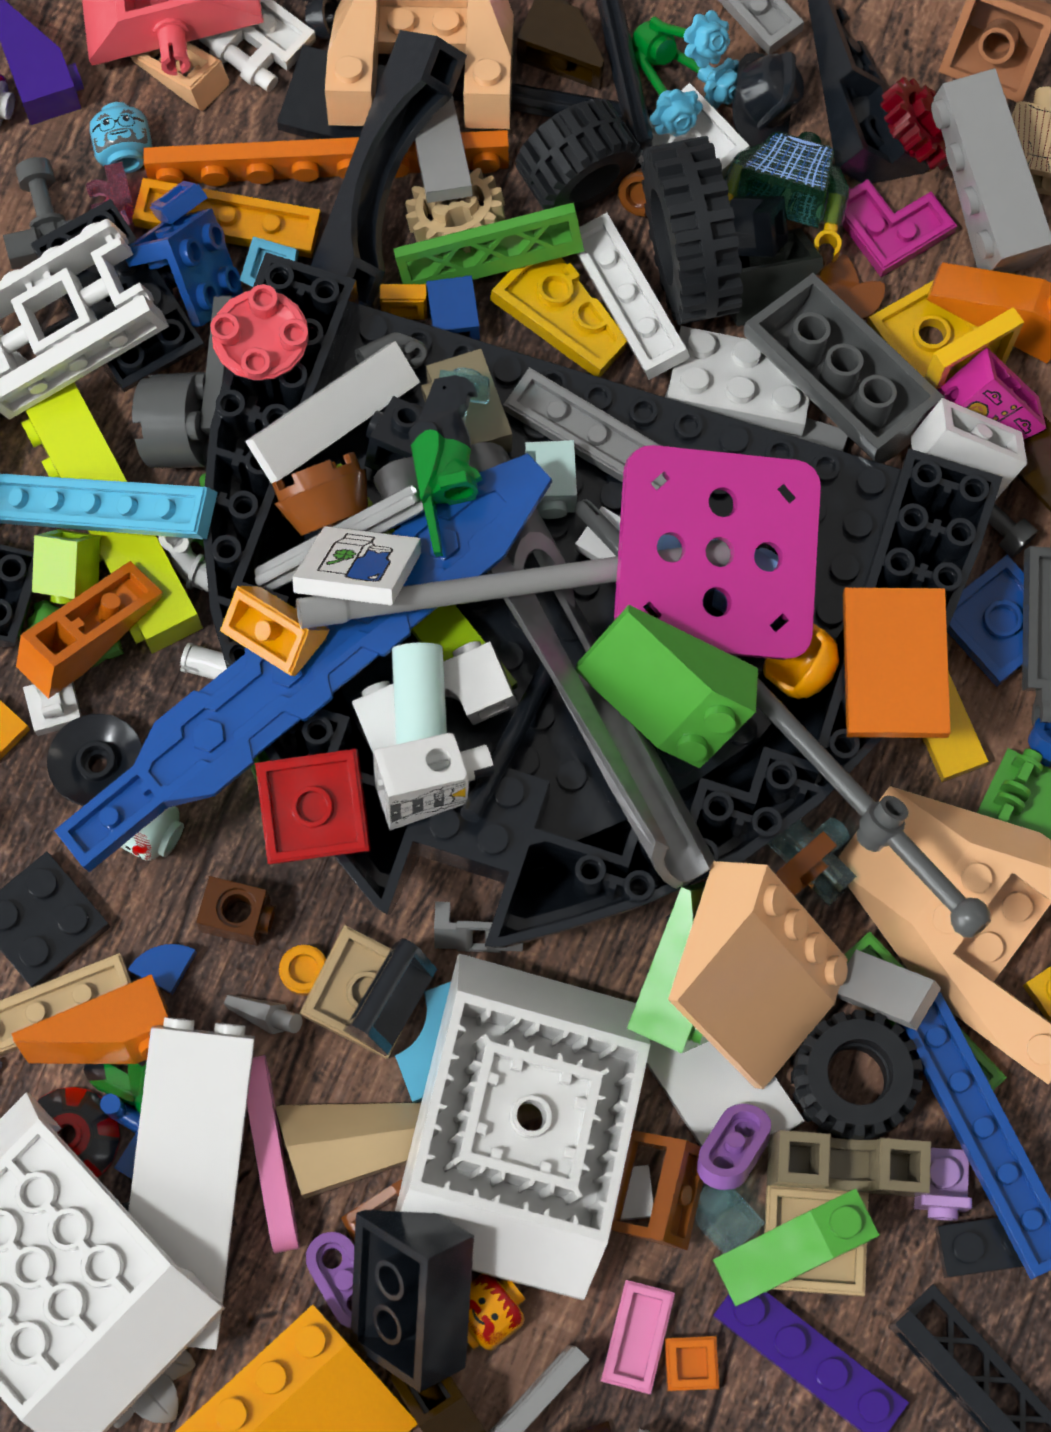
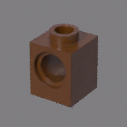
[196,876,276,946]

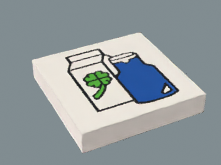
[293,526,421,605]

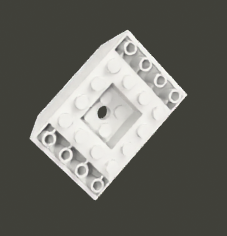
[395,953,651,1300]

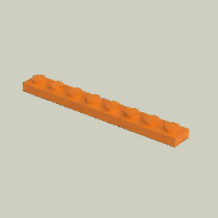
[144,130,509,186]

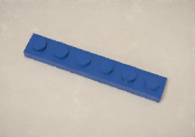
[897,991,1051,1280]

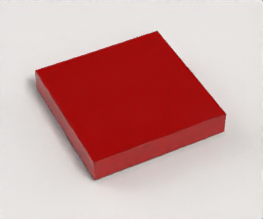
[255,749,371,865]

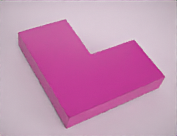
[838,179,957,277]

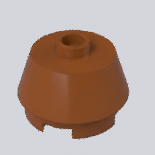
[272,452,368,536]

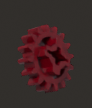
[880,77,949,170]

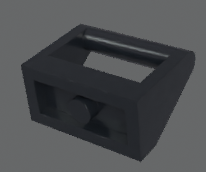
[343,938,437,1056]

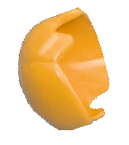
[763,623,839,700]

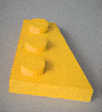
[490,257,627,377]

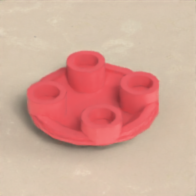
[210,284,309,380]

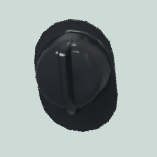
[733,51,805,154]

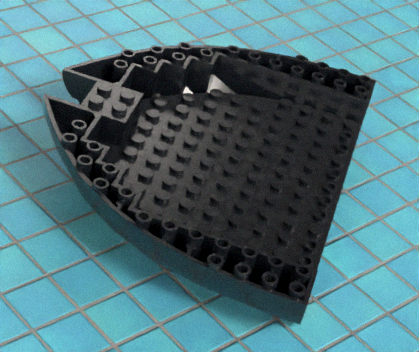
[203,252,1003,948]

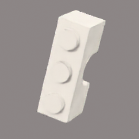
[352,641,518,753]

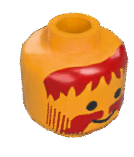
[467,1274,526,1350]

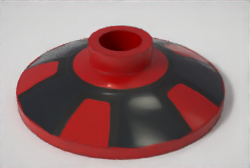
[37,1087,120,1178]

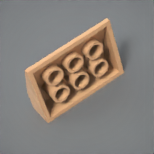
[668,861,848,1089]

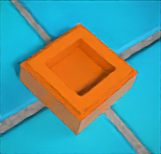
[664,1336,719,1391]

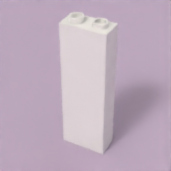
[128,1017,255,1350]

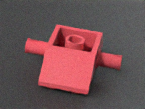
[82,0,264,76]

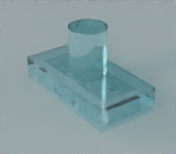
[767,818,857,906]
[694,1182,765,1254]

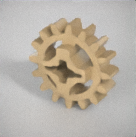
[405,168,506,253]

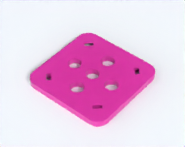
[614,445,821,660]

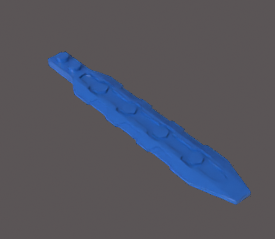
[54,453,552,872]

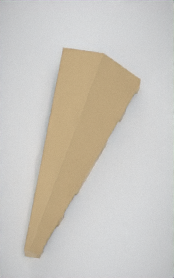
[275,1103,542,1199]

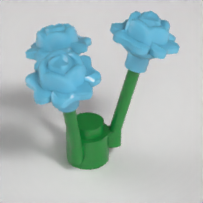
[632,10,739,137]

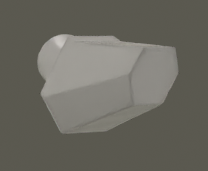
[224,995,302,1034]

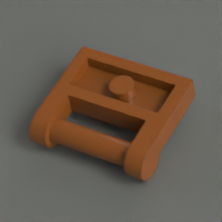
[775,831,837,897]

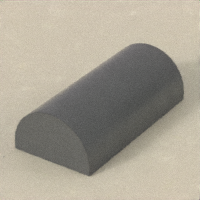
[744,273,945,463]

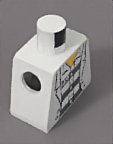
[373,733,495,830]

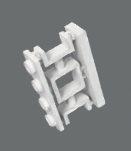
[0,219,169,420]

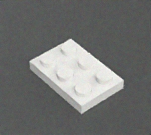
[667,326,809,436]

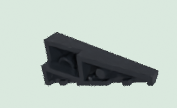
[807,0,930,184]

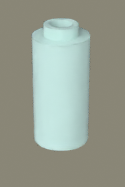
[392,643,447,744]

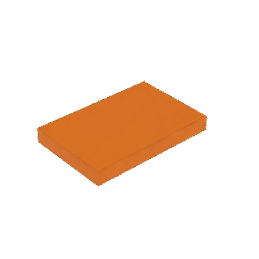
[843,588,951,738]

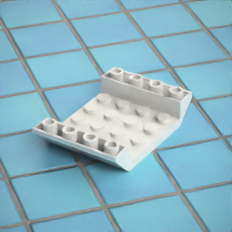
[0,1092,225,1432]

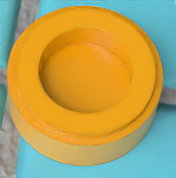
[279,945,326,996]

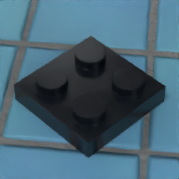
[0,851,111,988]

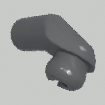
[355,332,428,369]

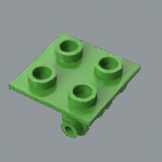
[977,748,1051,840]

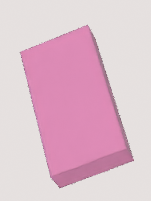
[600,1280,675,1395]

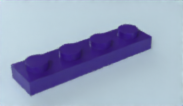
[712,1292,909,1432]

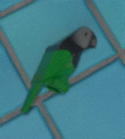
[408,375,483,557]

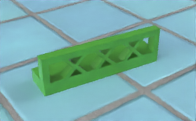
[393,203,585,287]

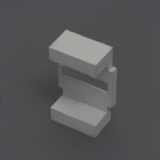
[434,902,523,953]

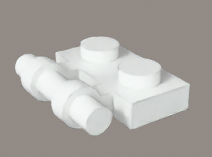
[199,0,316,92]

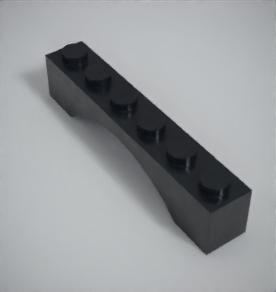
[311,30,467,308]

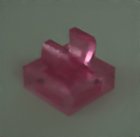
[86,162,135,225]

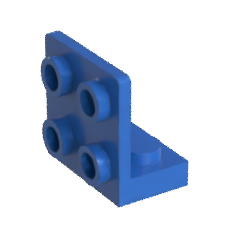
[126,208,243,327]

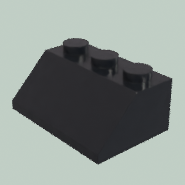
[350,1210,474,1393]

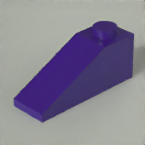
[0,0,84,125]

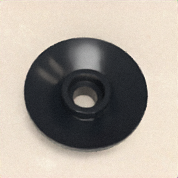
[47,714,143,806]

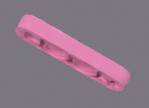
[247,1055,300,1254]

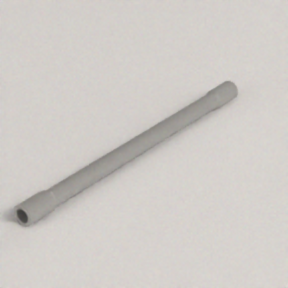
[296,540,731,629]

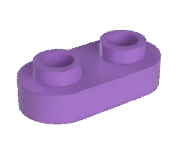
[697,1104,771,1190]
[306,1232,354,1329]

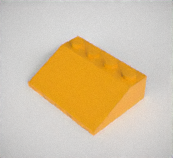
[175,1305,418,1432]

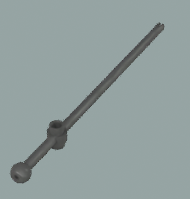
[575,499,991,938]

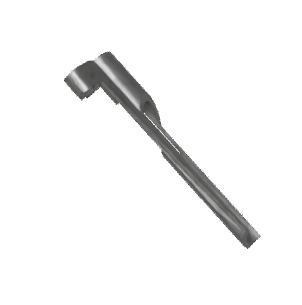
[373,442,714,888]

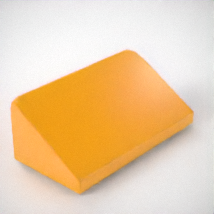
[220,586,329,676]

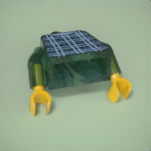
[724,131,850,262]

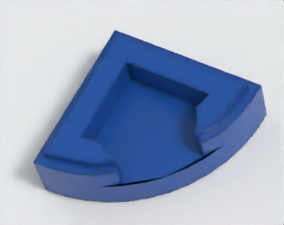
[128,944,197,995]

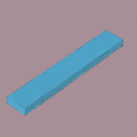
[0,474,218,539]

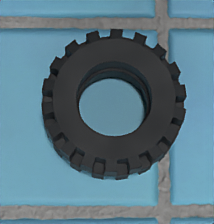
[515,98,642,212]
[791,1010,923,1140]

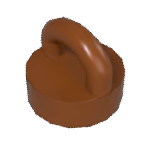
[618,168,646,216]

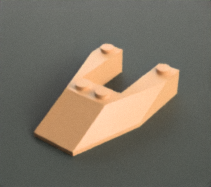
[325,0,514,129]
[833,786,1051,1084]

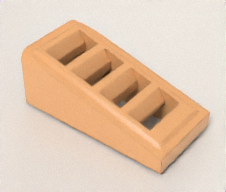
[130,42,229,111]

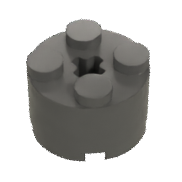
[132,372,209,469]

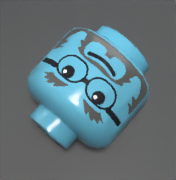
[89,102,152,174]

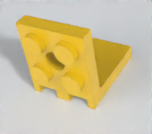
[867,280,1024,390]

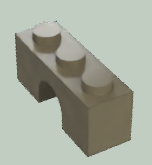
[767,1130,931,1197]

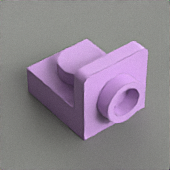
[914,1147,972,1221]

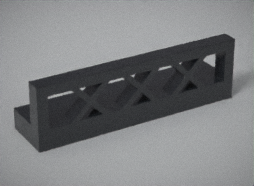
[888,1284,1051,1432]

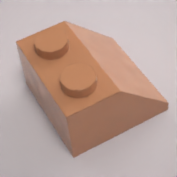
[938,0,1051,102]

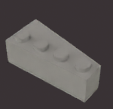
[931,68,1051,273]

